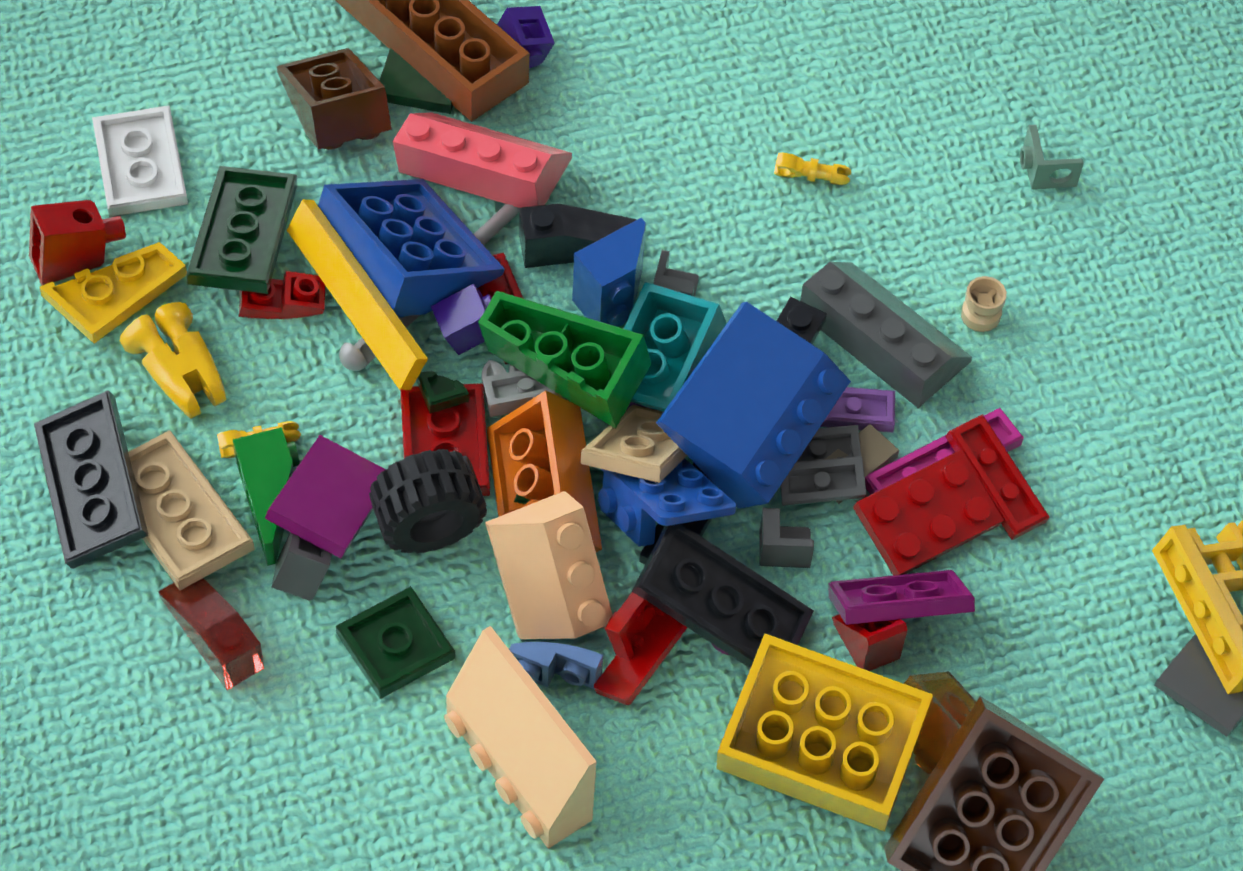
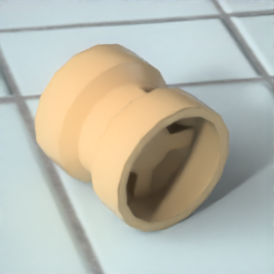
[961,276,1007,332]

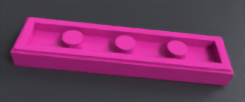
[865,408,1024,495]

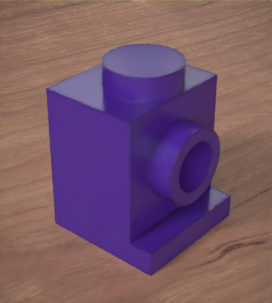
[497,6,555,68]

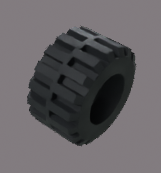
[369,449,487,553]

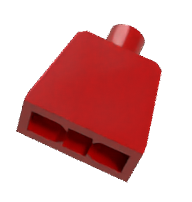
[29,200,126,285]

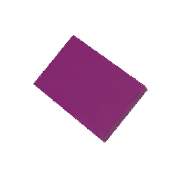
[265,435,386,559]
[828,570,975,625]

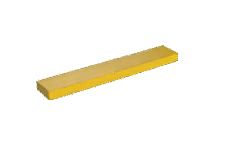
[286,199,428,390]

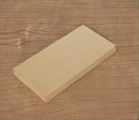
[128,430,255,590]

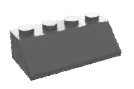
[800,261,972,408]

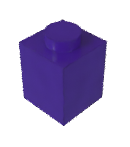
[431,284,492,355]

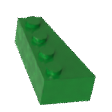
[478,291,652,429]

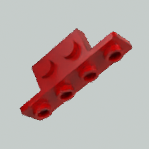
[594,592,687,705]

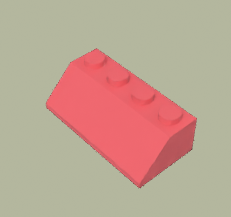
[392,112,572,208]

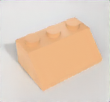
[485,491,613,639]

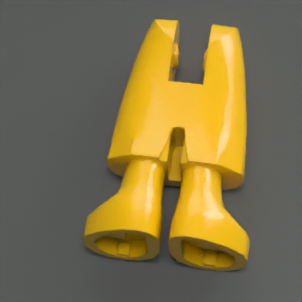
[119,302,227,419]

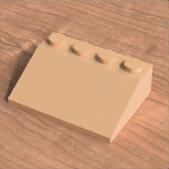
[444,626,597,849]

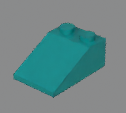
[624,282,727,412]

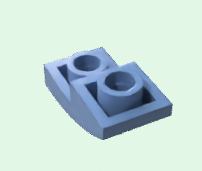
[509,642,603,689]

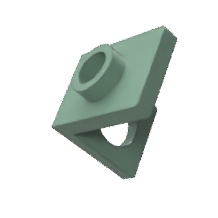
[1020,125,1083,189]

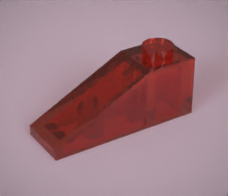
[158,578,264,690]

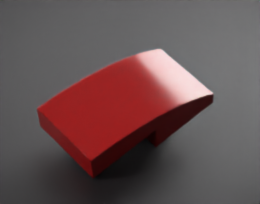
[239,271,325,319]

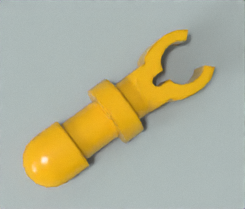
[774,152,851,185]
[217,421,301,458]

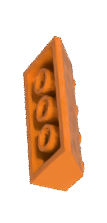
[487,390,602,553]

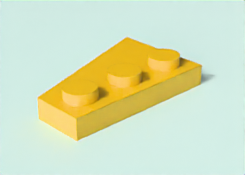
[39,242,187,344]

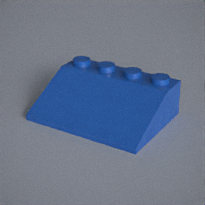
[318,179,505,318]
[656,301,851,509]

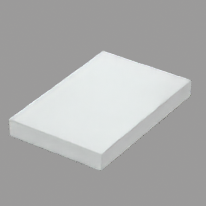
[92,105,188,217]

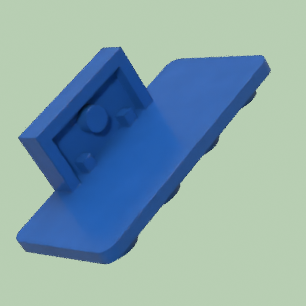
[598,458,736,547]

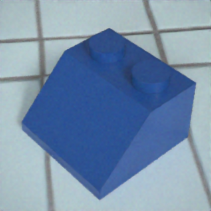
[572,218,646,327]

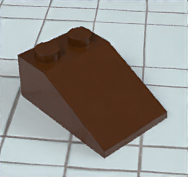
[276,48,392,150]

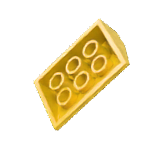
[716,633,933,832]

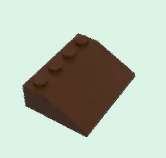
[884,696,1104,871]

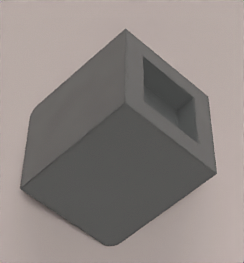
[653,250,699,297]
[759,508,814,568]
[271,532,332,600]

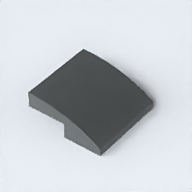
[780,425,866,506]
[1154,634,1243,737]

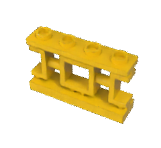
[1152,520,1243,694]

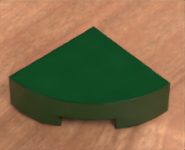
[416,371,469,414]

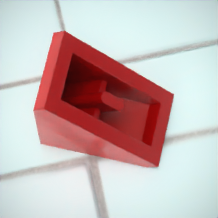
[832,614,908,671]

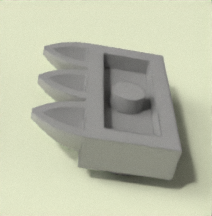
[482,360,571,417]

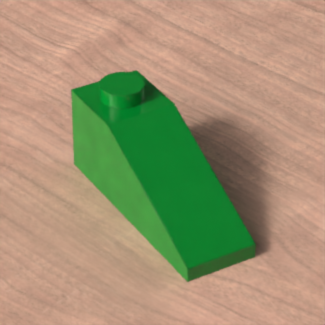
[233,427,300,566]

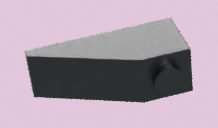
[519,204,636,268]

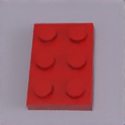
[853,449,1004,575]

